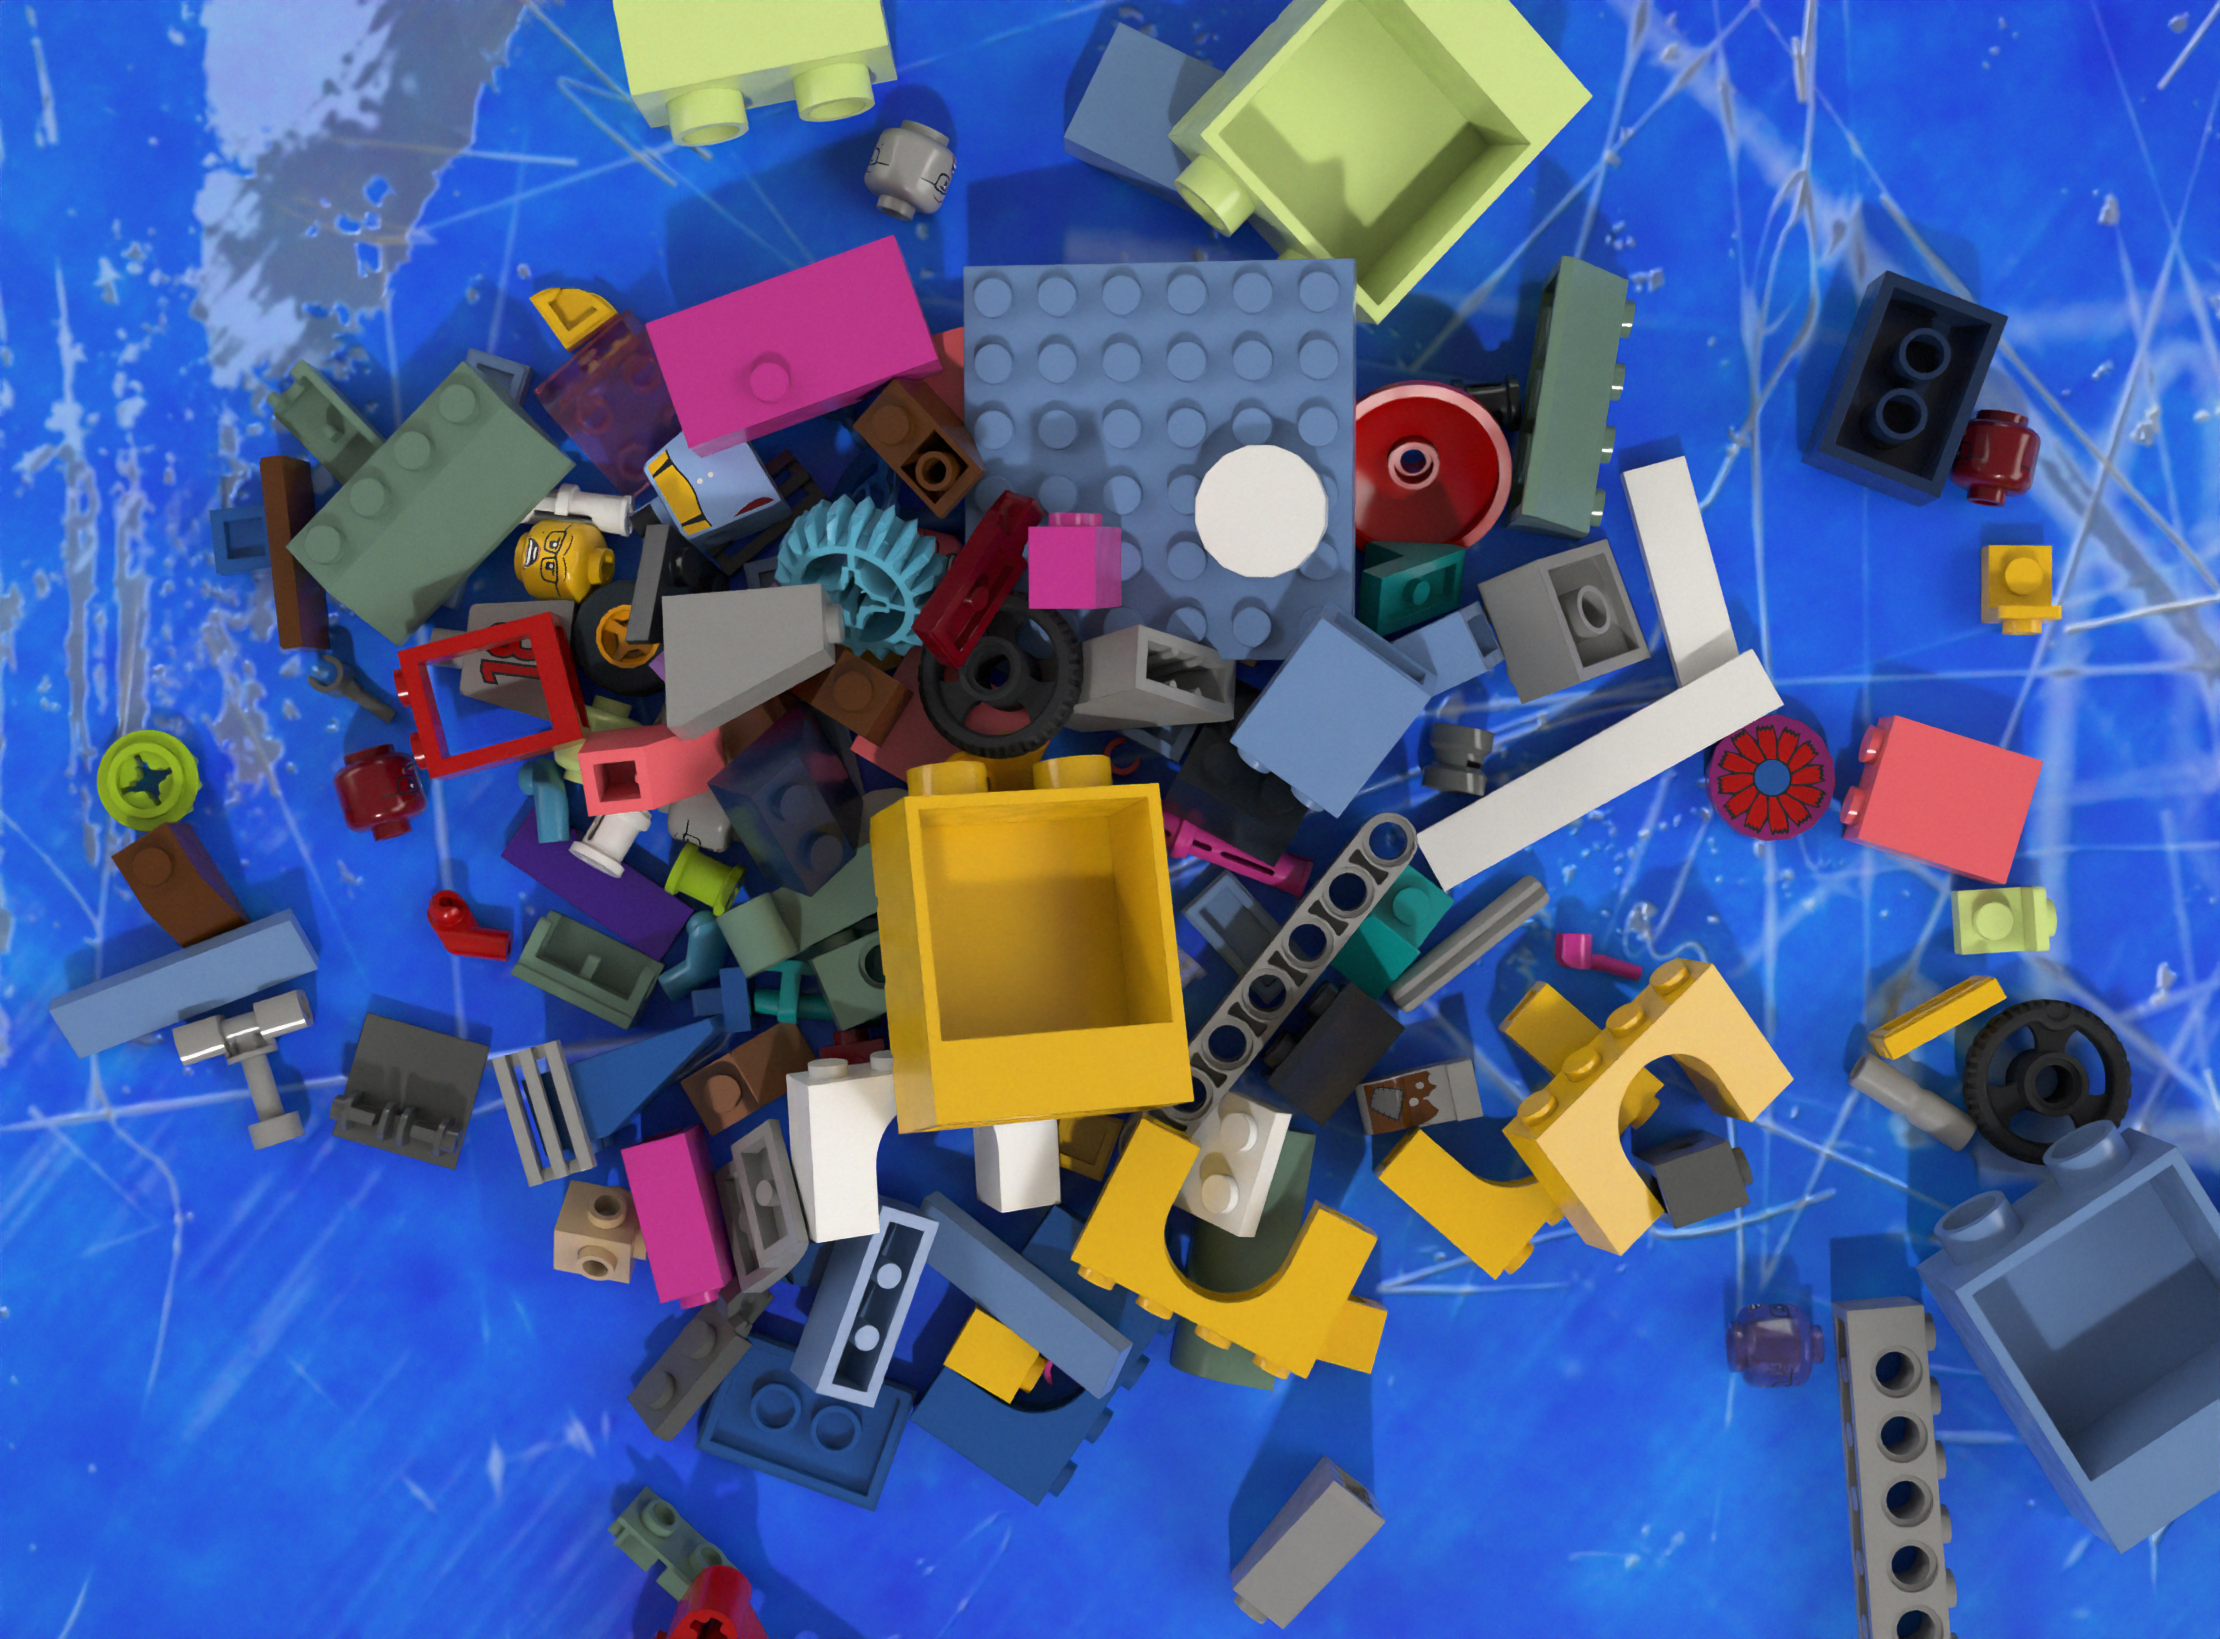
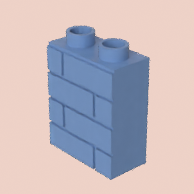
[1916,1120,2220,1554]

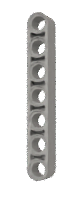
[1118,811,1418,1154]

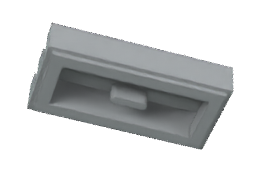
[491,1039,597,1187]

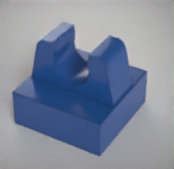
[691,966,760,1033]

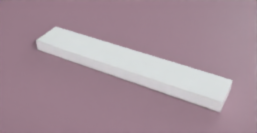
[1416,649,1784,892]

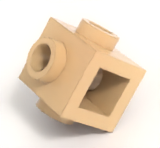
[554,1180,648,1284]

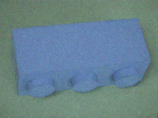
[790,1194,940,1408]

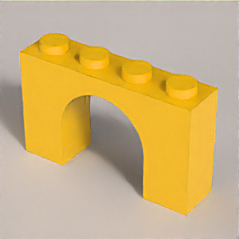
[1502,957,1794,1256]
[1373,981,1664,1280]
[1070,1111,1378,1380]

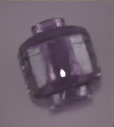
[1725,1303,1825,1388]

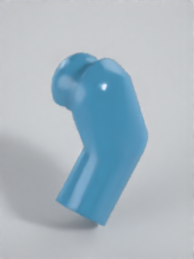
[658,910,728,1003]

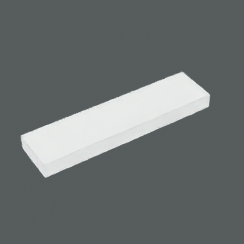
[1620,456,1739,688]

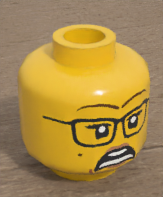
[514,519,615,605]

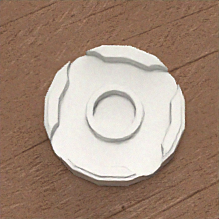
[1195,445,1329,577]

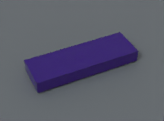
[501,805,697,963]

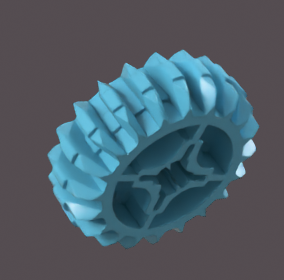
[774,494,948,661]

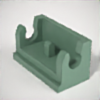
[266,359,388,486]
[511,910,667,1030]

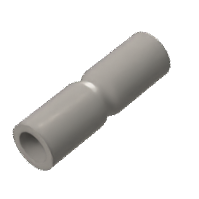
[1847,1051,1977,1152]

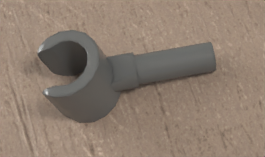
[308,655,398,725]

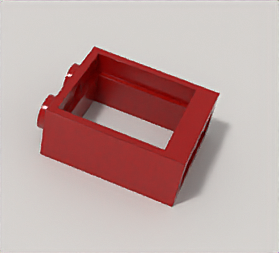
[394,611,591,780]

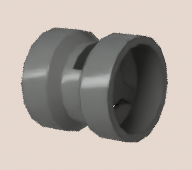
[1421,723,1495,797]

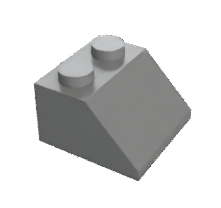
[1477,539,1651,705]

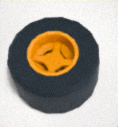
[572,580,665,697]

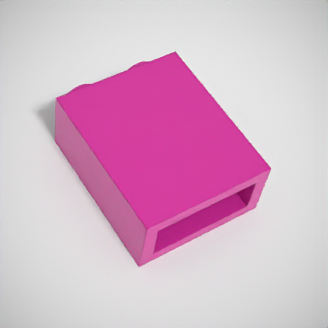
[621,1122,736,1309]

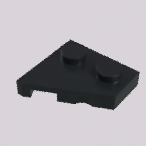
[625,524,730,645]

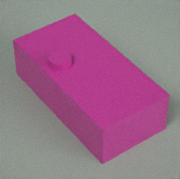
[645,234,944,458]

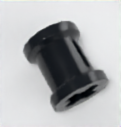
[1450,374,1522,432]

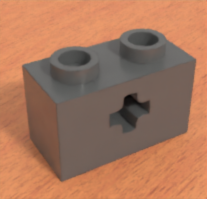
[1632,1130,1753,1229]

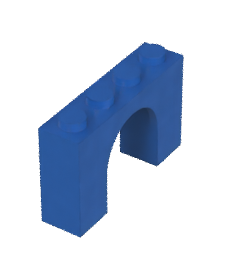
[909,1201,1181,1507]

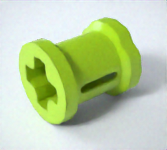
[664,842,748,917]

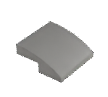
[713,1119,809,1293]

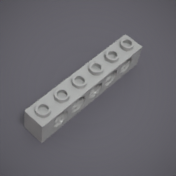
[1831,1296,1958,1639]

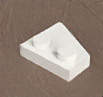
[1173,1091,1292,1237]

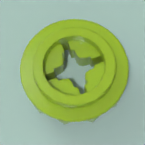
[97,730,203,831]

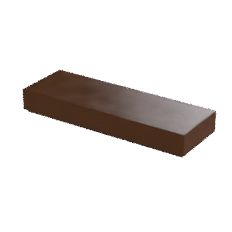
[259,455,331,653]

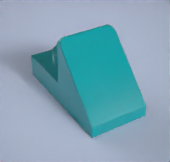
[1358,541,1466,637]
[1329,864,1455,1001]

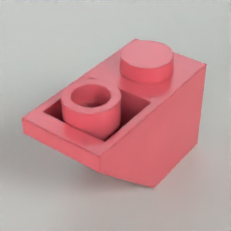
[578,723,727,817]

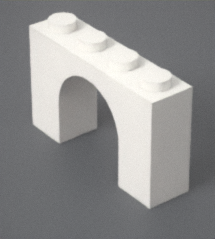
[786,1050,1061,1243]

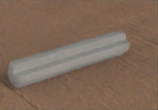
[1386,875,1550,1013]

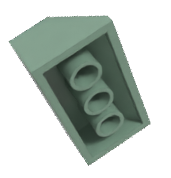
[1504,255,1635,541]
[286,361,576,647]

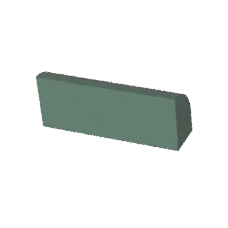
[1170,1126,1316,1391]

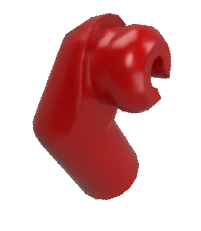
[427,890,513,962]

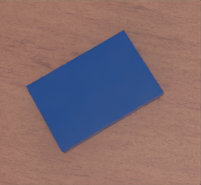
[694,1328,919,1512]

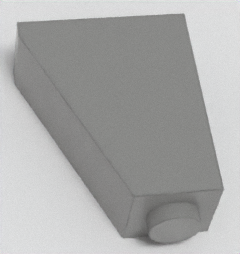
[662,583,845,741]
[1036,624,1237,732]
[1230,1455,1386,1629]

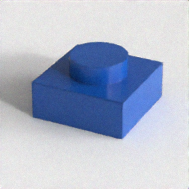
[209,504,271,576]

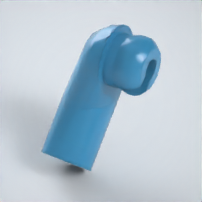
[517,757,571,843]

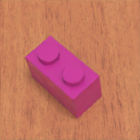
[1028,513,1122,609]

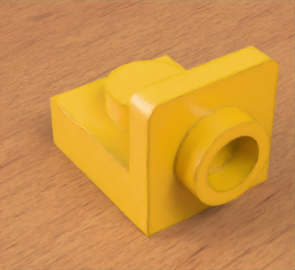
[1981,545,2062,635]

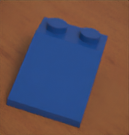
[521,1014,725,1161]

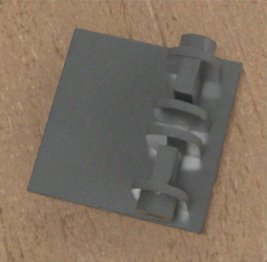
[329,1012,491,1170]

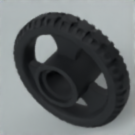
[918,590,1084,759]
[1962,999,2132,1166]

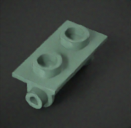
[607,1486,740,1602]

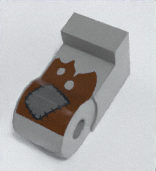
[1355,1055,1483,1135]

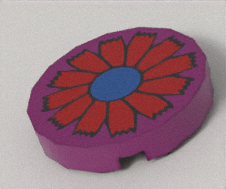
[1705,715,1836,841]

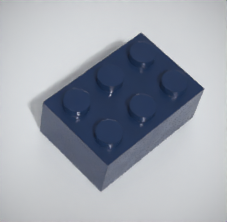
[1800,270,2008,507]

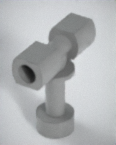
[172,989,314,1151]

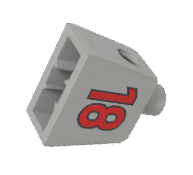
[429,600,581,721]

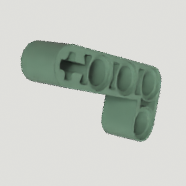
[716,842,878,978]

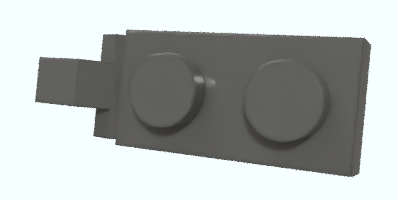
[627,1271,775,1442]

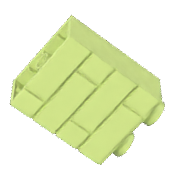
[1167,0,1593,325]

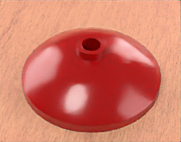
[1355,380,1512,552]

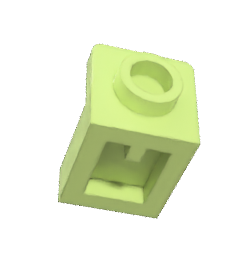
[1951,886,2057,955]

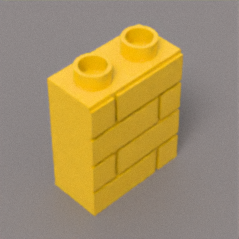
[869,755,1194,1134]

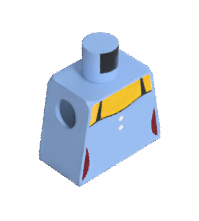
[628,431,793,553]

